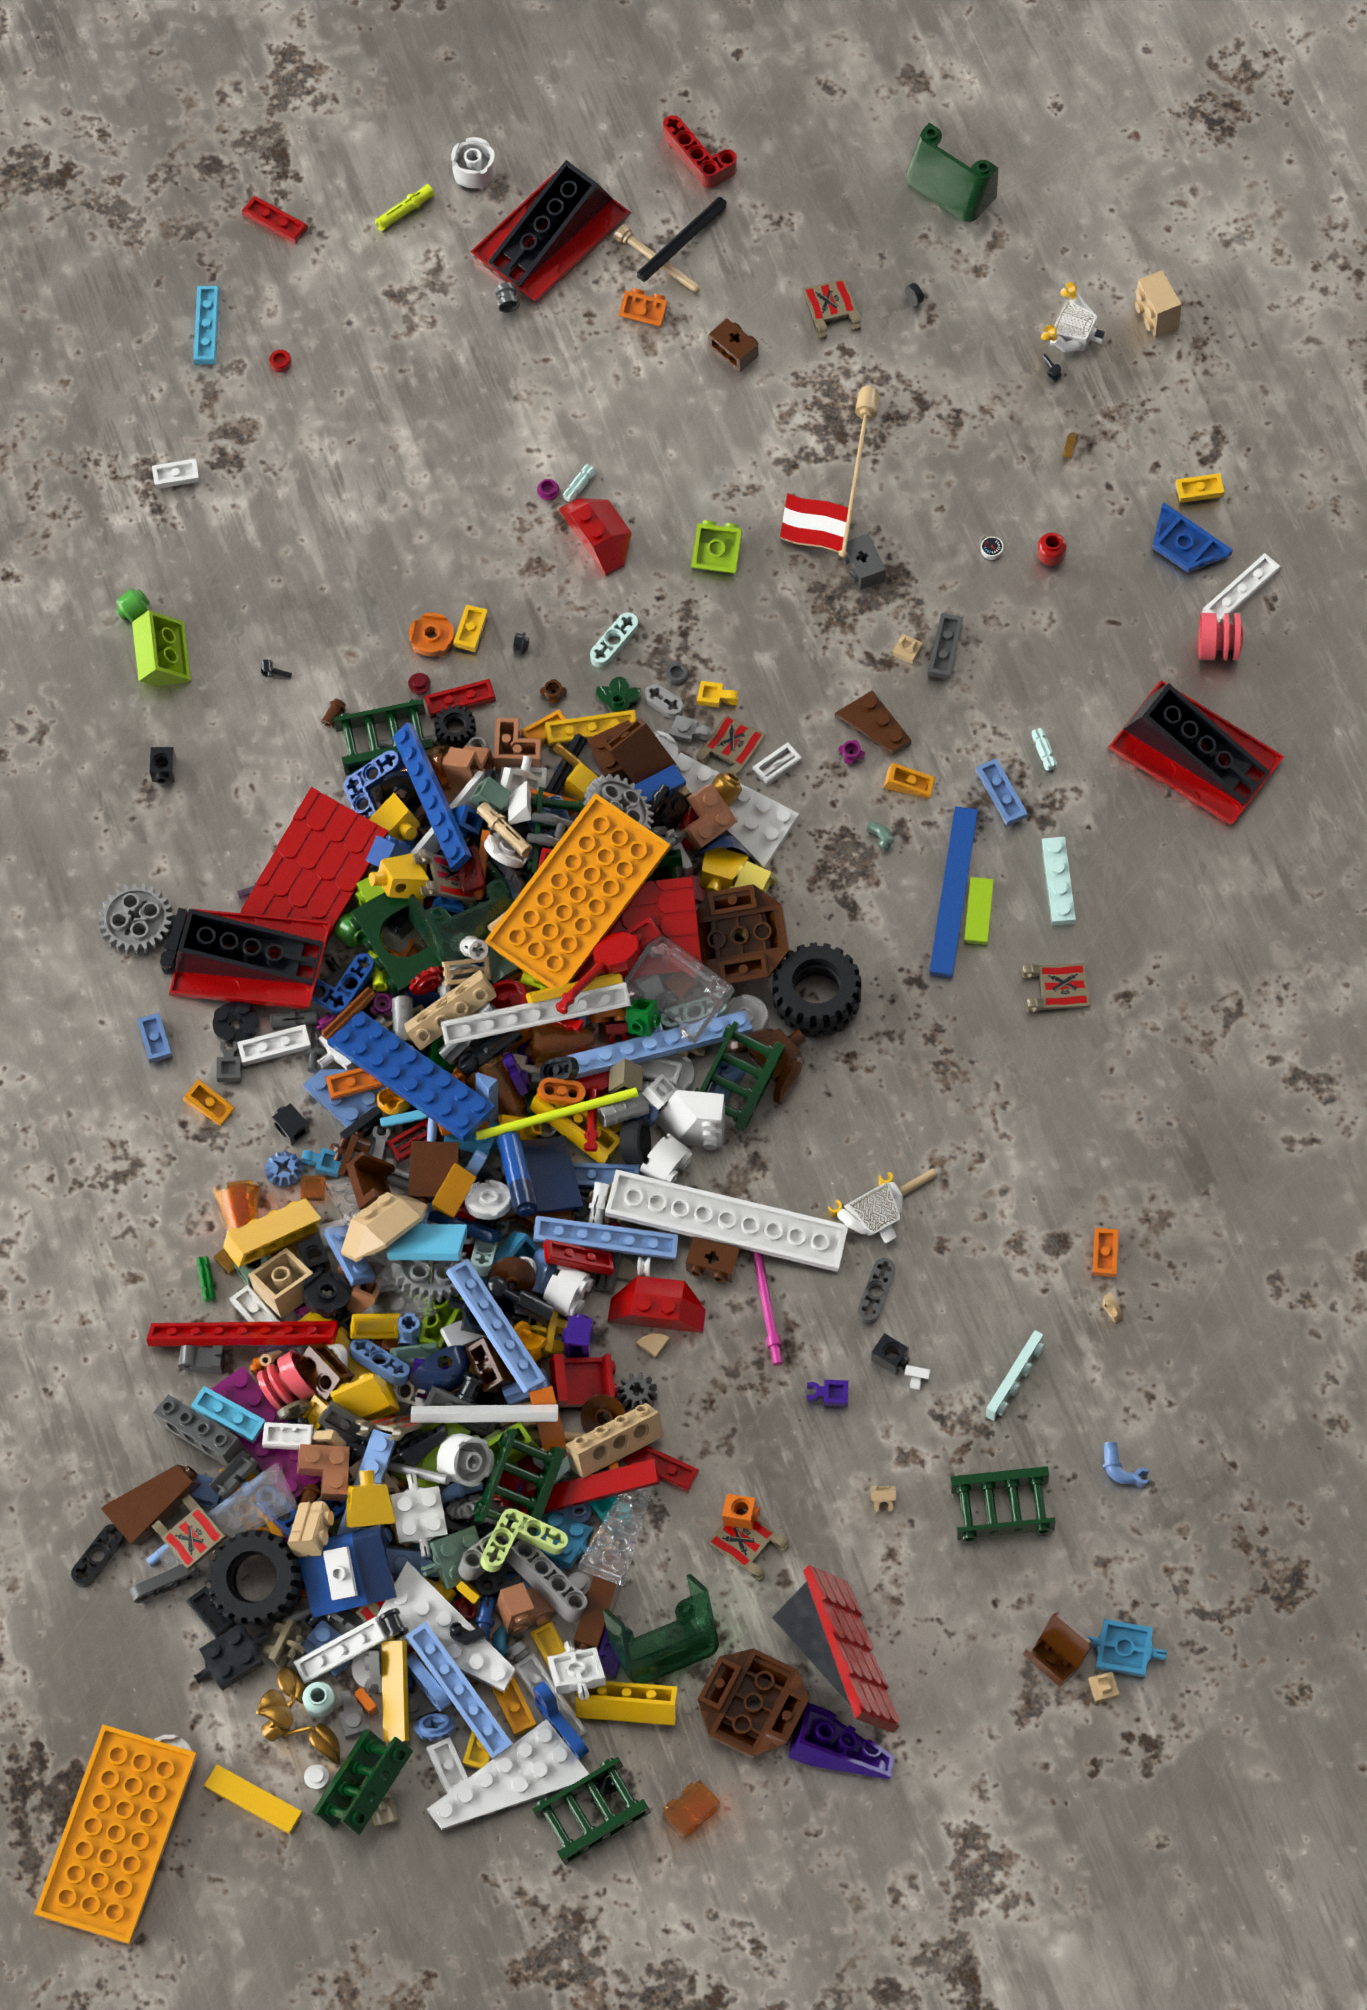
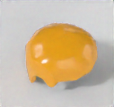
[377,1087,412,1115]

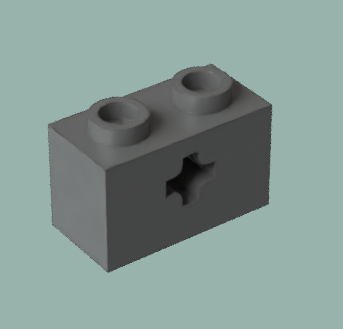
[842,533,886,590]

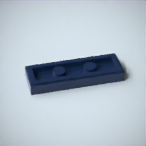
[428,1210,502,1243]

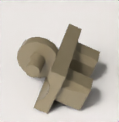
[262,1619,306,1669]
[362,1784,399,1828]

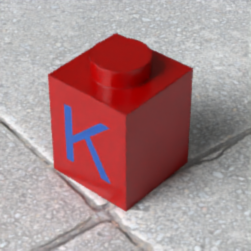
[492,1471,526,1509]

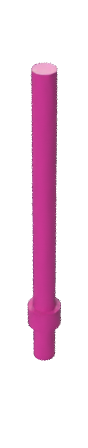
[752,1251,783,1366]

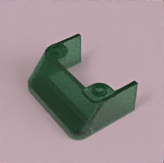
[409,860,514,963]
[603,1574,719,1684]

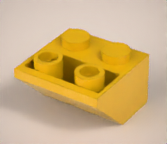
[330,1373,400,1421]

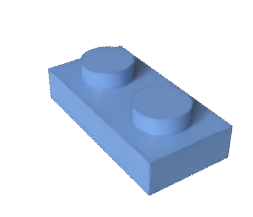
[137,1013,172,1063]

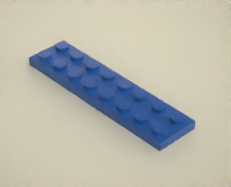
[327,1011,496,1142]

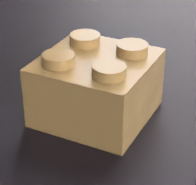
[1134,270,1182,337]
[248,1248,313,1318]

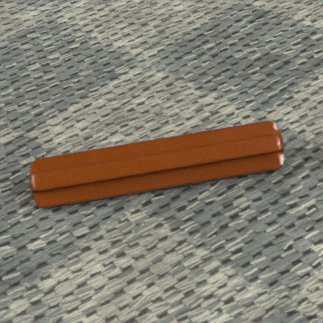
[321,987,376,1040]

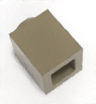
[608,1058,643,1094]

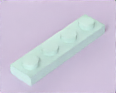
[1042,837,1076,926]
[986,1330,1045,1421]

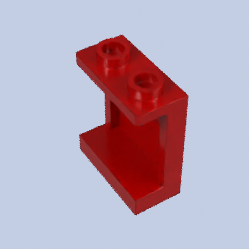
[549,1353,618,1407]

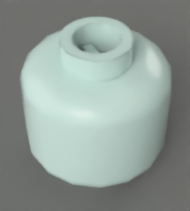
[302,1682,336,1718]

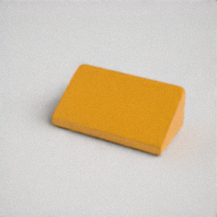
[432,1163,477,1219]

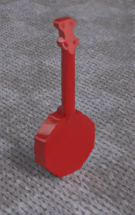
[555,931,641,1014]
[482,979,584,1033]
[573,1071,610,1152]

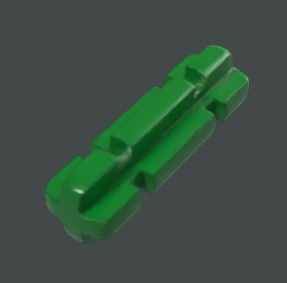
[196,1256,216,1302]

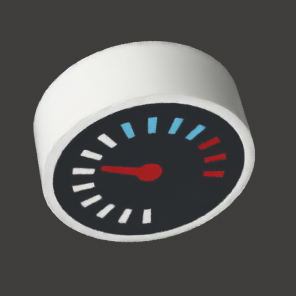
[981,537,1003,560]

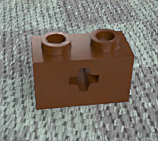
[708,318,759,372]
[686,1236,740,1283]
[465,1338,516,1393]

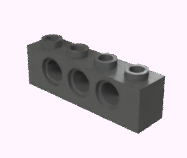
[153,1394,247,1466]

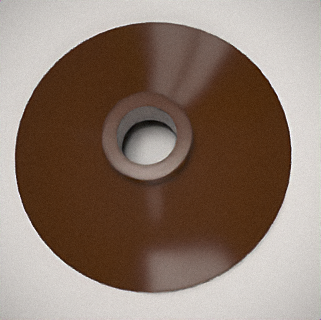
[488,1257,536,1293]
[580,1394,626,1433]

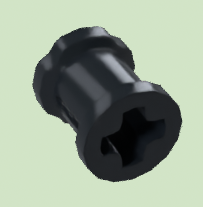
[455,1371,484,1403]
[379,1608,409,1641]

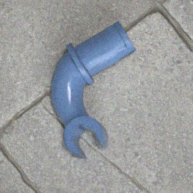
[1103,1442,1150,1488]
[440,1482,483,1511]

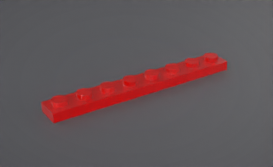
[146,1321,339,1347]

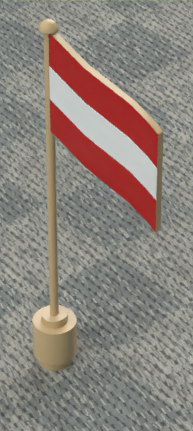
[780,386,880,557]

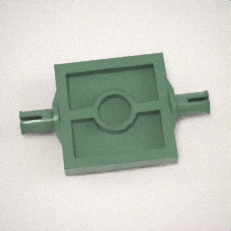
[421,1526,480,1589]

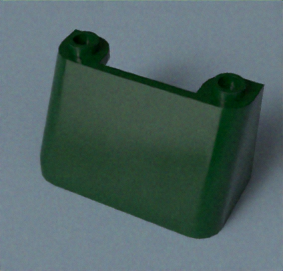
[906,122,999,222]

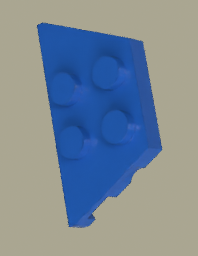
[1152,503,1233,573]

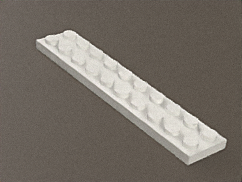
[605,1169,848,1272]

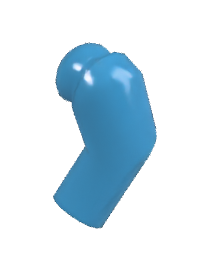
[492,1624,510,1657]

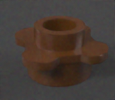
[540,679,567,704]

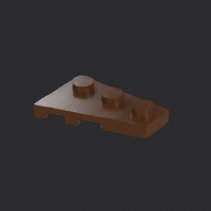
[835,690,911,756]

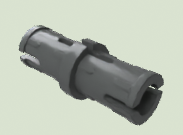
[270,1009,318,1028]

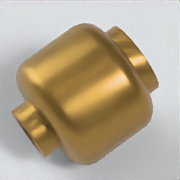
[711,772,742,806]

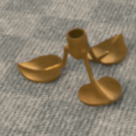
[256,1666,340,1765]

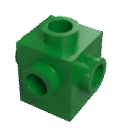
[625,997,661,1037]

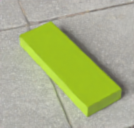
[964,877,994,945]

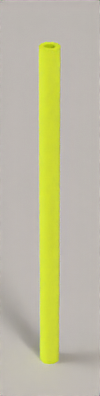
[476,1087,639,1141]

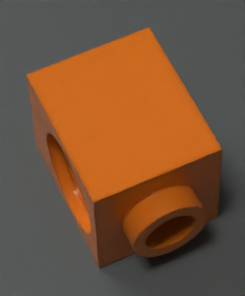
[722,1494,760,1530]

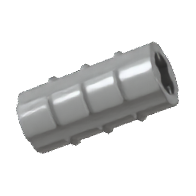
[391,996,414,1046]
[597,1094,649,1127]

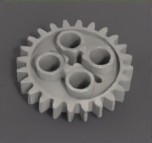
[583,774,654,830]
[98,883,173,955]
[392,1252,466,1303]

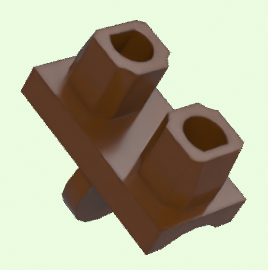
[330,1131,373,1176]

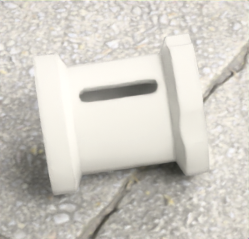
[460,936,488,960]

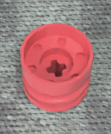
[1198,613,1243,661]
[257,1350,318,1411]

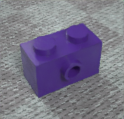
[562,1314,594,1358]

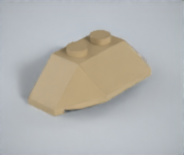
[341,1192,428,1262]

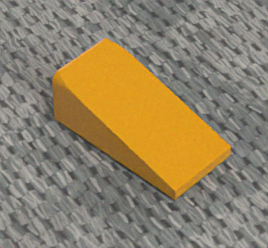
[883,763,935,798]
[182,1079,235,1126]

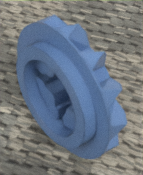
[265,1151,303,1187]
[414,1713,454,1742]

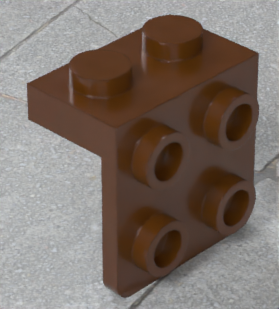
[1023,1612,1092,1687]

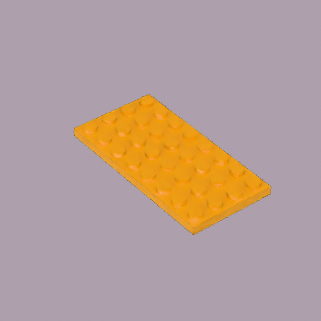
[485,793,671,988]
[34,1724,197,1945]

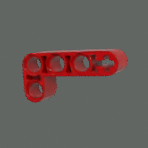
[663,115,737,188]

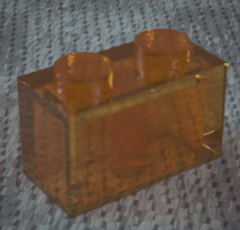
[662,1780,720,1841]

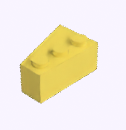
[730,861,778,938]

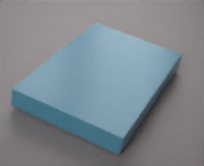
[387,1224,468,1261]

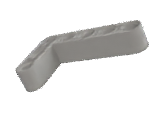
[458,1522,587,1622]

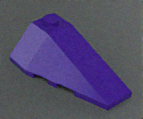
[788,1703,895,1779]

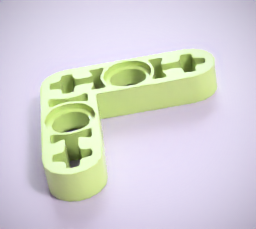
[480,1509,568,1572]

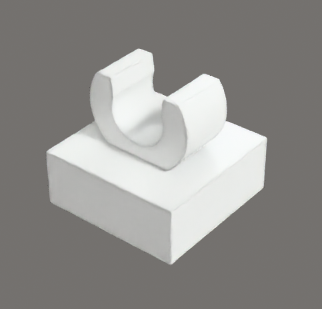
[905,1365,931,1390]

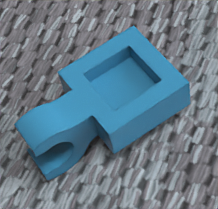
[301,1148,344,1178]

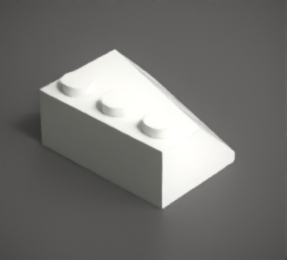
[656,1090,725,1150]

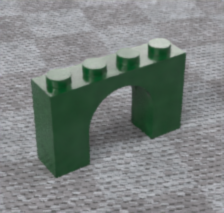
[350,892,446,995]

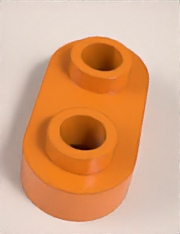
[537,1078,586,1106]

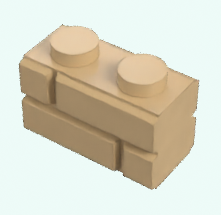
[287,1501,334,1557]

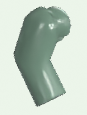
[866,821,894,850]

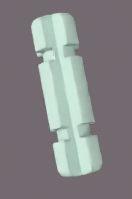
[563,464,595,502]
[1032,728,1057,771]

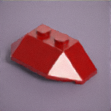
[559,498,632,576]
[607,1276,706,1333]

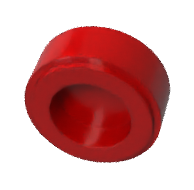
[269,350,292,372]

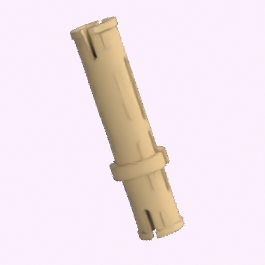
[476,802,533,858]

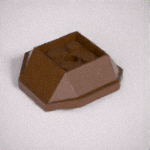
[696,884,790,985]
[697,1648,809,1759]

